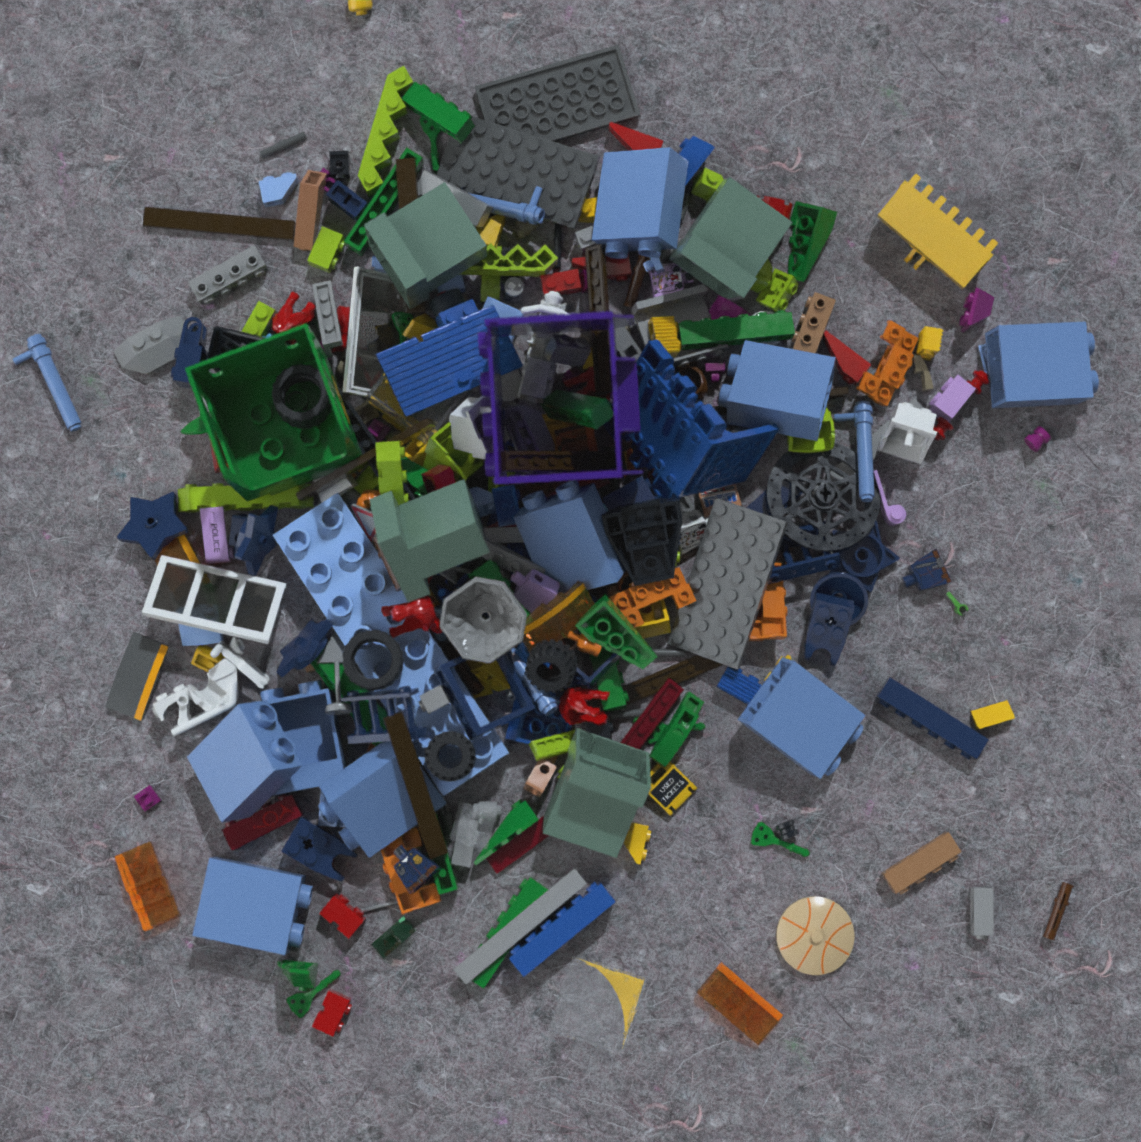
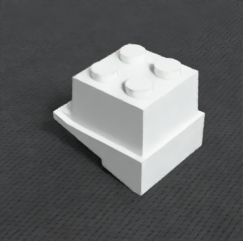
[449,396,510,459]
[877,402,937,464]

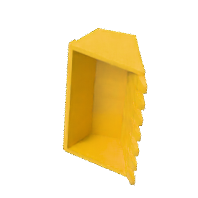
[877,174,998,290]

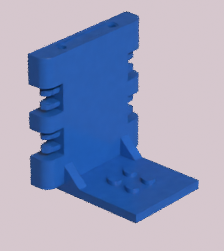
[603,340,780,499]

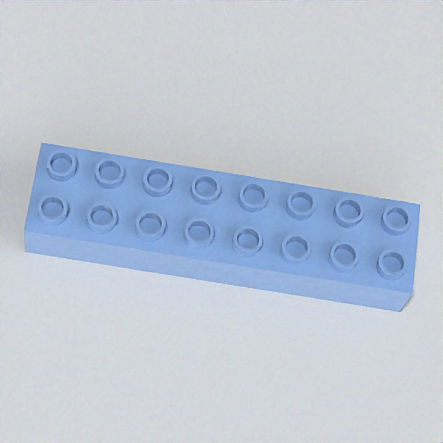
[273,493,510,796]

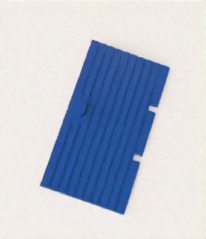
[376,305,523,417]

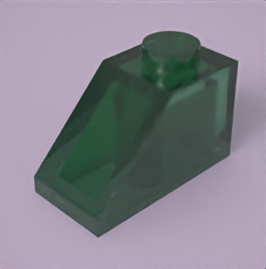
[371,916,416,959]

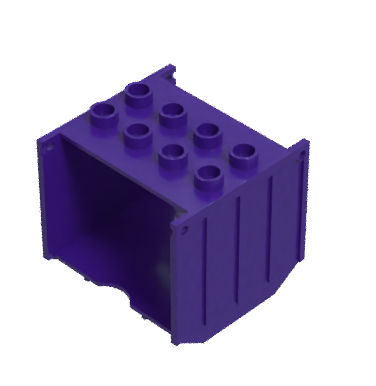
[478,311,643,484]

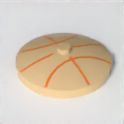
[776,896,855,975]

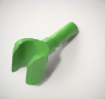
[946,591,968,616]

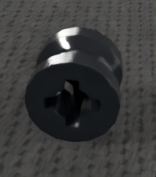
[776,819,799,841]

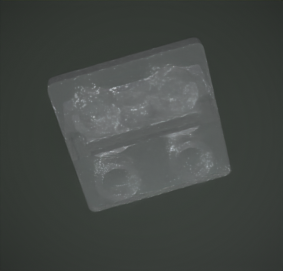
[450,802,497,849]

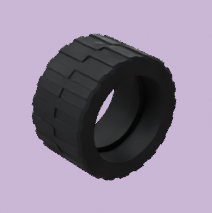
[272,364,332,429]
[342,630,404,690]

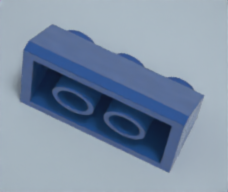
[678,136,715,186]

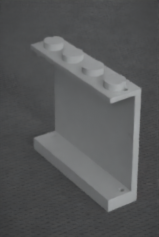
[631,284,728,367]

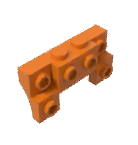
[856,320,919,407]
[749,563,788,641]
[609,567,696,628]
[381,827,442,914]

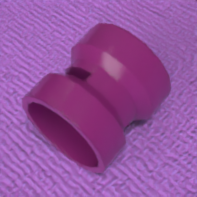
[1024,426,1051,453]

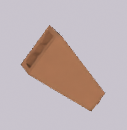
[293,170,327,251]

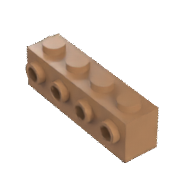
[789,292,836,354]

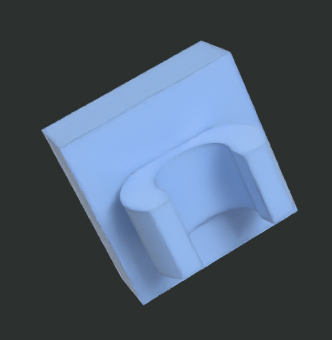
[642,257,665,274]

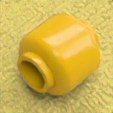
[347,0,373,16]

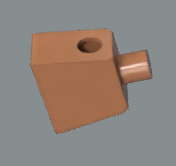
[523,756,558,798]

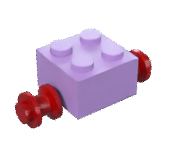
[929,370,990,441]

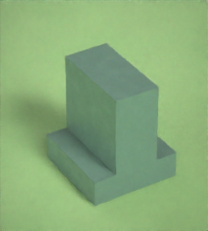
[668,177,792,301]
[364,182,487,310]
[369,479,490,603]
[543,728,651,858]

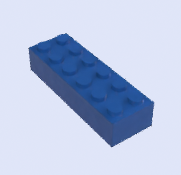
[509,882,616,977]

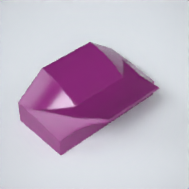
[709,295,751,320]

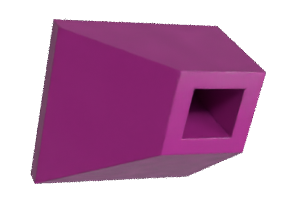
[959,288,995,333]

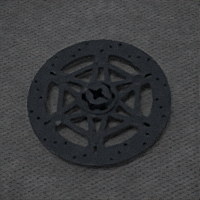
[766,443,880,552]

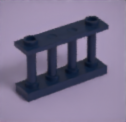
[768,521,840,584]
[340,686,426,744]

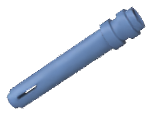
[469,186,545,225]
[13,334,82,432]
[834,401,875,502]
[506,647,560,716]

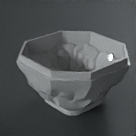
[440,577,527,663]

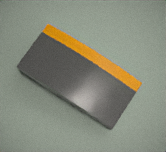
[105,632,170,721]

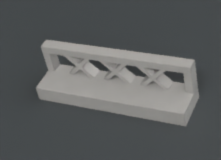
[312,280,343,358]

